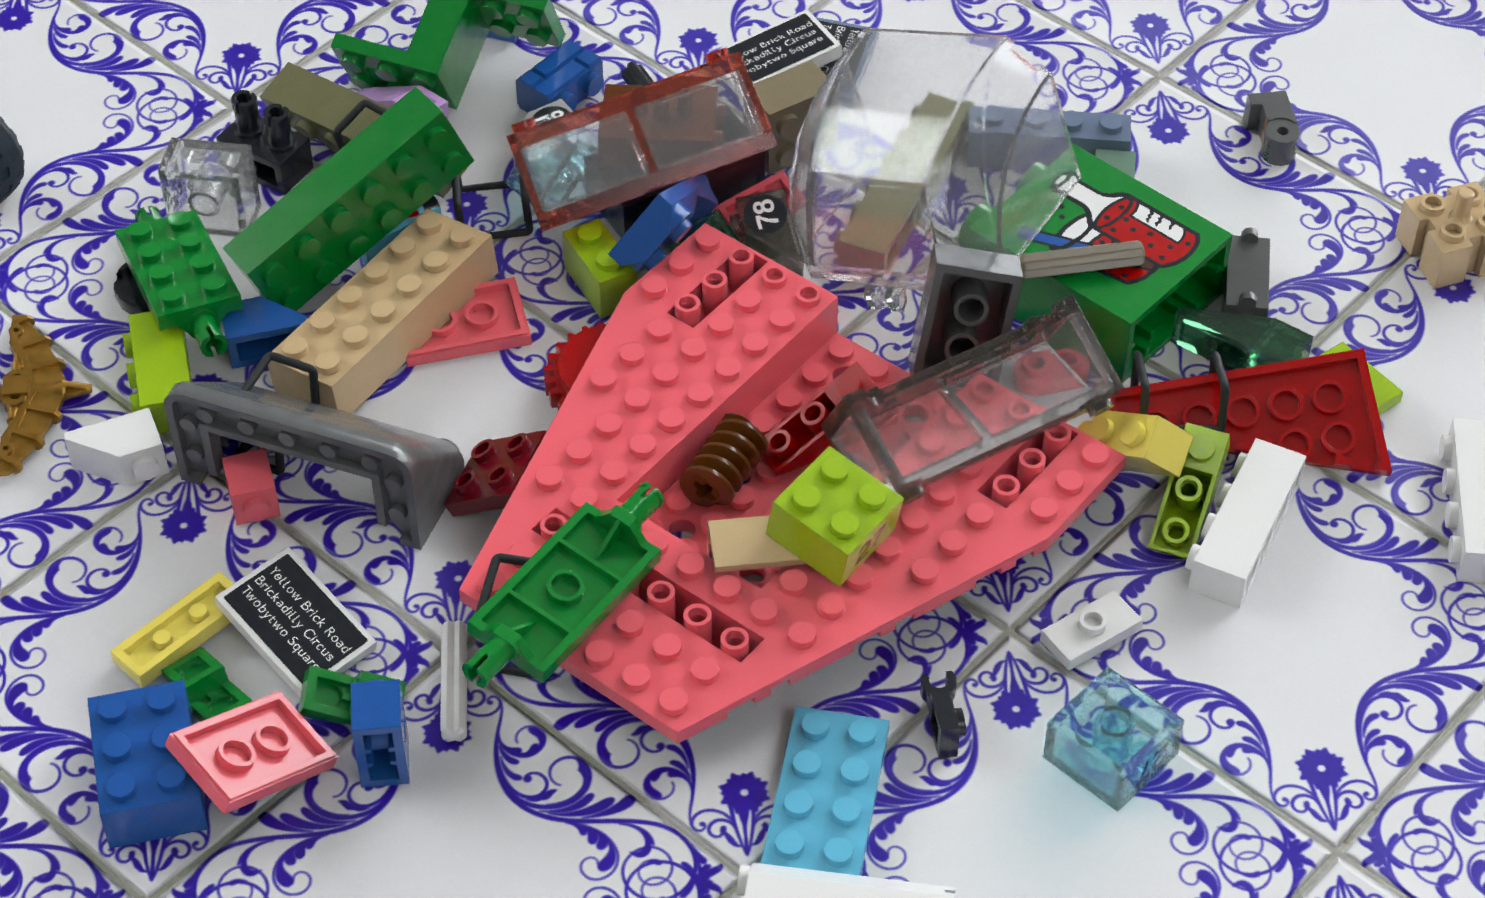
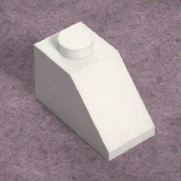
[63,408,170,486]

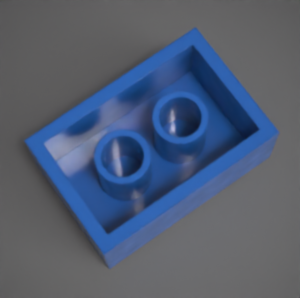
[87,680,208,849]

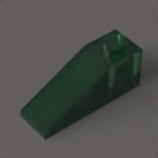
[1171,307,1314,370]

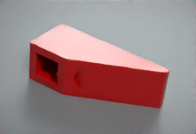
[763,361,899,476]

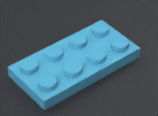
[761,706,890,876]

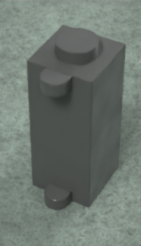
[1221,228,1270,338]

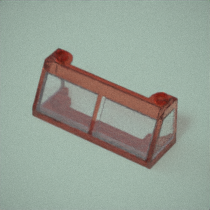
[506,47,778,232]

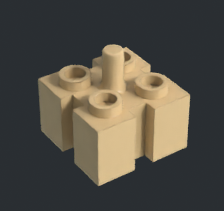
[1395,181,1485,289]

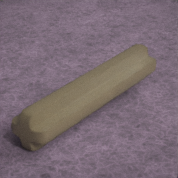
[1019,240,1145,279]

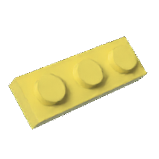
[110,572,234,688]

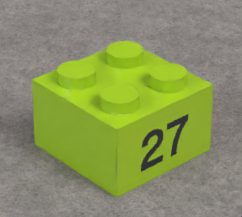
[765,446,904,587]

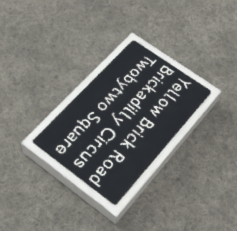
[706,9,844,103]
[215,547,377,698]

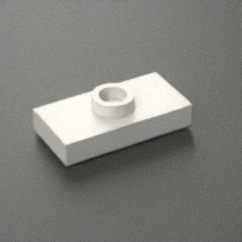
[1040,590,1143,671]

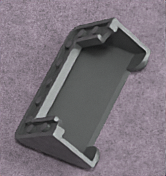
[164,382,465,550]

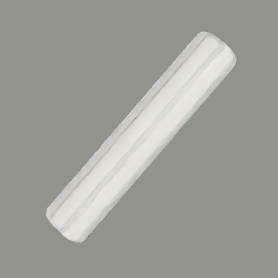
[440,620,467,742]

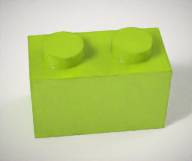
[562,218,637,319]

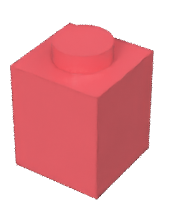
[221,448,281,525]

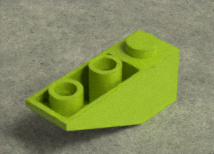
[1148,422,1230,560]

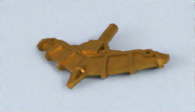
[0,314,93,477]

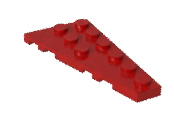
[1104,348,1392,477]

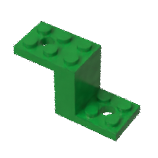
[331,0,565,110]

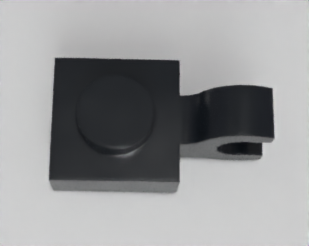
[920,671,966,759]

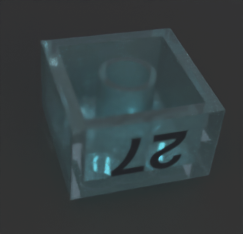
[1042,666,1184,812]

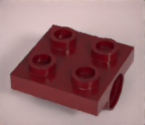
[443,430,547,517]

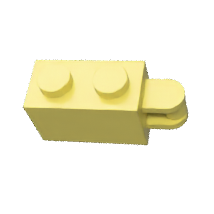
[1077,409,1194,477]

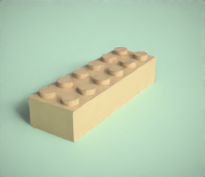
[268,209,499,414]

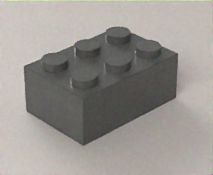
[908,243,1023,389]

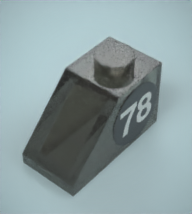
[729,188,804,277]

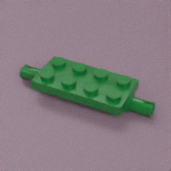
[115,206,243,357]
[462,482,664,688]

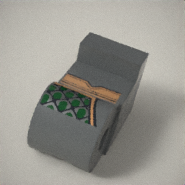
[1242,90,1300,166]

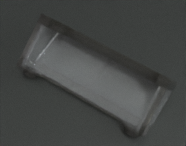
[821,294,1124,506]

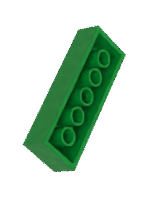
[223,86,474,311]

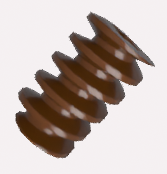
[679,413,769,507]

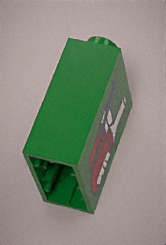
[958,143,1233,384]

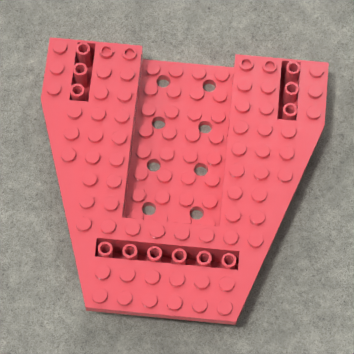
[459,223,1126,744]

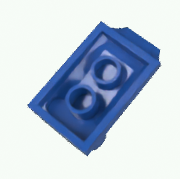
[608,171,718,273]

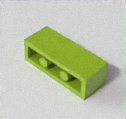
[123,311,192,434]

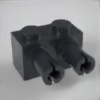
[216,90,314,195]

